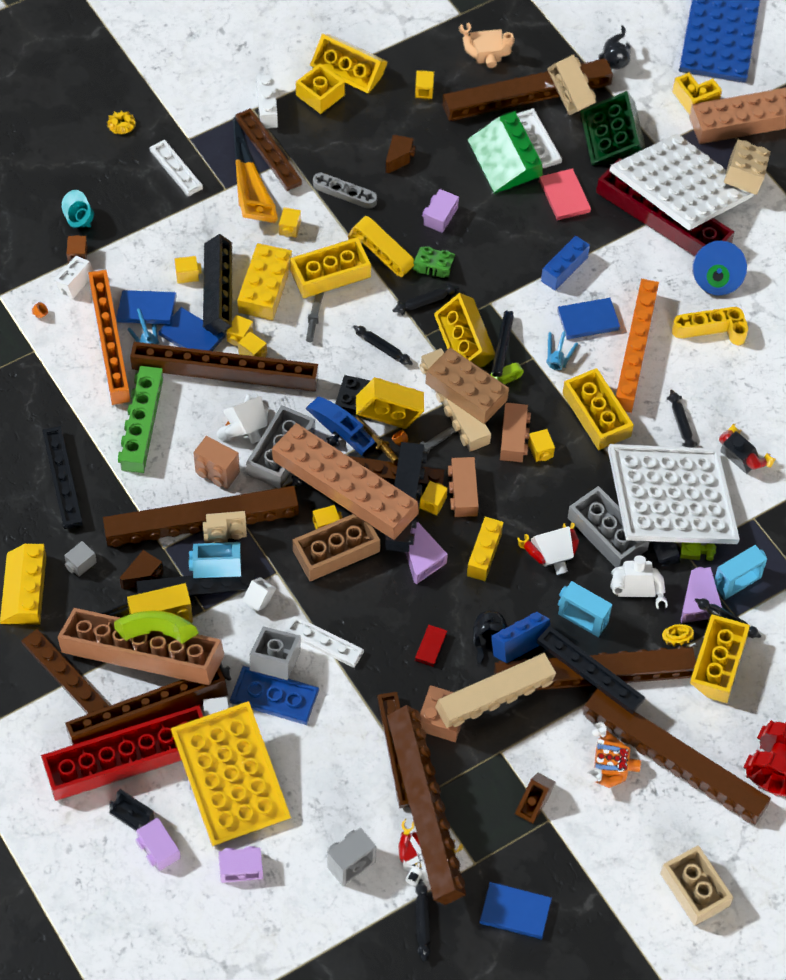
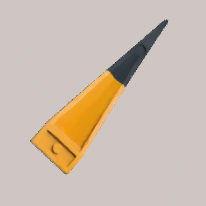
[233,117,278,223]

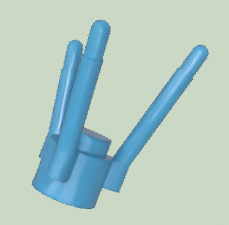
[128,308,159,344]
[546,331,578,370]

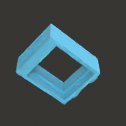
[189,542,241,578]
[714,545,767,600]
[558,581,613,638]

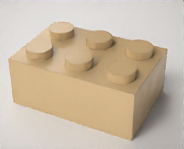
[547,55,596,115]
[723,139,771,195]
[660,845,733,926]

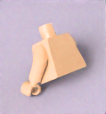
[459,23,514,68]

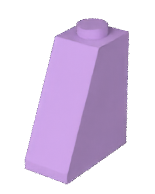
[405,522,448,584]
[681,567,722,623]

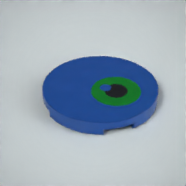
[692,241,747,295]

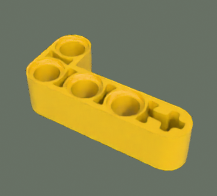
[348,216,414,277]
[672,307,748,345]

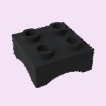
[335,375,372,421]

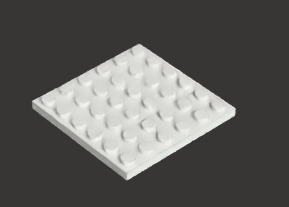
[609,134,754,230]
[608,444,740,544]

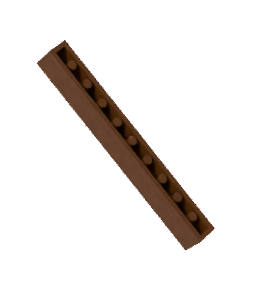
[443,59,613,121]
[130,342,318,392]
[103,486,299,547]
[494,646,696,690]
[583,689,771,825]
[387,705,466,905]

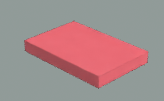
[539,169,591,221]

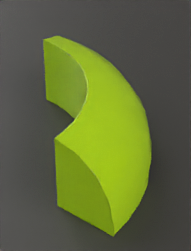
[114,611,199,644]

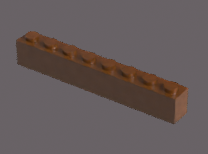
[65,667,228,745]

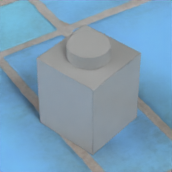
[64,541,97,577]

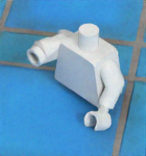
[217,393,268,444]
[610,555,668,609]

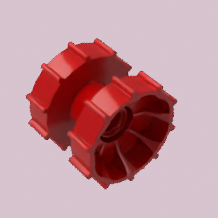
[743,720,786,796]

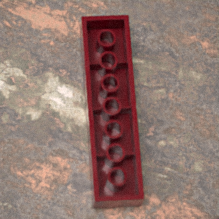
[596,158,735,256]

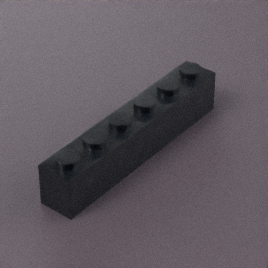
[203,234,232,336]
[385,442,428,552]

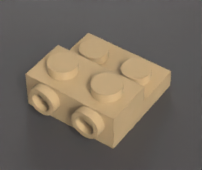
[203,511,247,543]

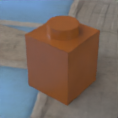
[67,235,88,264]

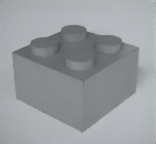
[250,626,301,680]
[327,827,376,886]

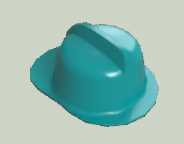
[61,190,94,228]

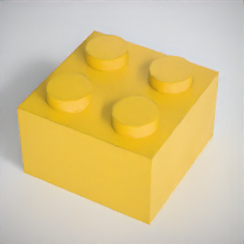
[296,63,345,114]

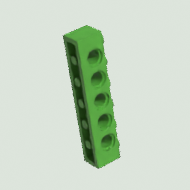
[118,366,163,473]

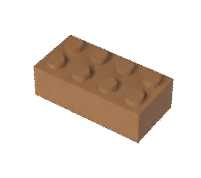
[425,348,509,424]
[293,514,380,581]

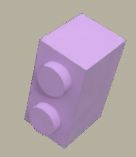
[422,189,459,233]
[135,818,181,871]
[219,846,263,883]

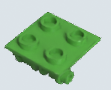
[413,247,455,278]

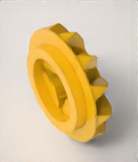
[107,110,135,134]
[662,624,694,647]

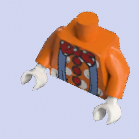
[588,722,641,788]

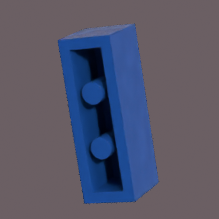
[541,236,590,291]
[491,612,551,664]

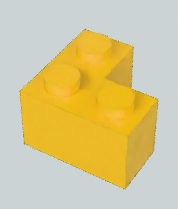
[672,72,722,115]

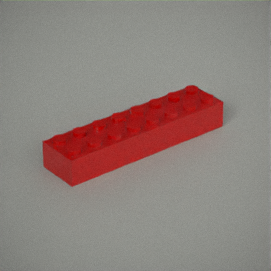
[41,705,203,801]

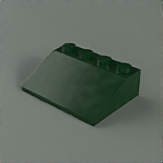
[580,91,646,166]

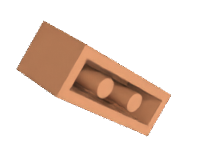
[500,403,531,462]
[448,457,479,517]

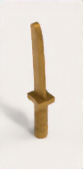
[356,416,399,465]

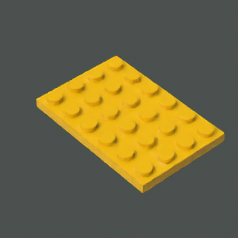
[171,701,291,847]

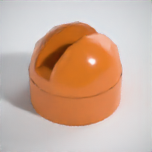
[32,302,48,318]
[392,430,408,446]

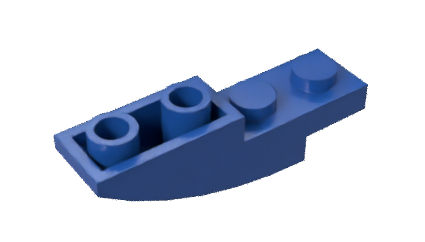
[306,396,375,456]

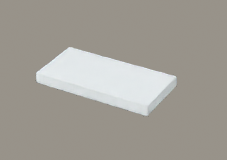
[517,108,562,168]

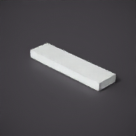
[150,140,203,197]
[285,615,364,668]

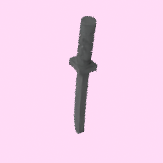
[306,292,324,342]
[420,426,458,454]

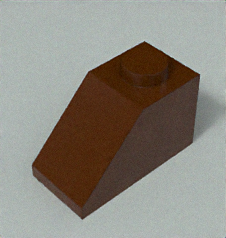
[386,135,416,173]
[119,550,164,589]
[515,772,556,824]

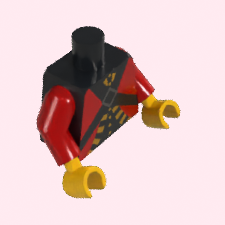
[719,423,776,474]

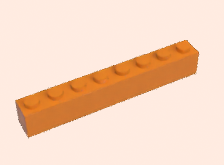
[88,270,130,405]
[616,278,659,413]

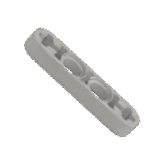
[313,173,377,209]

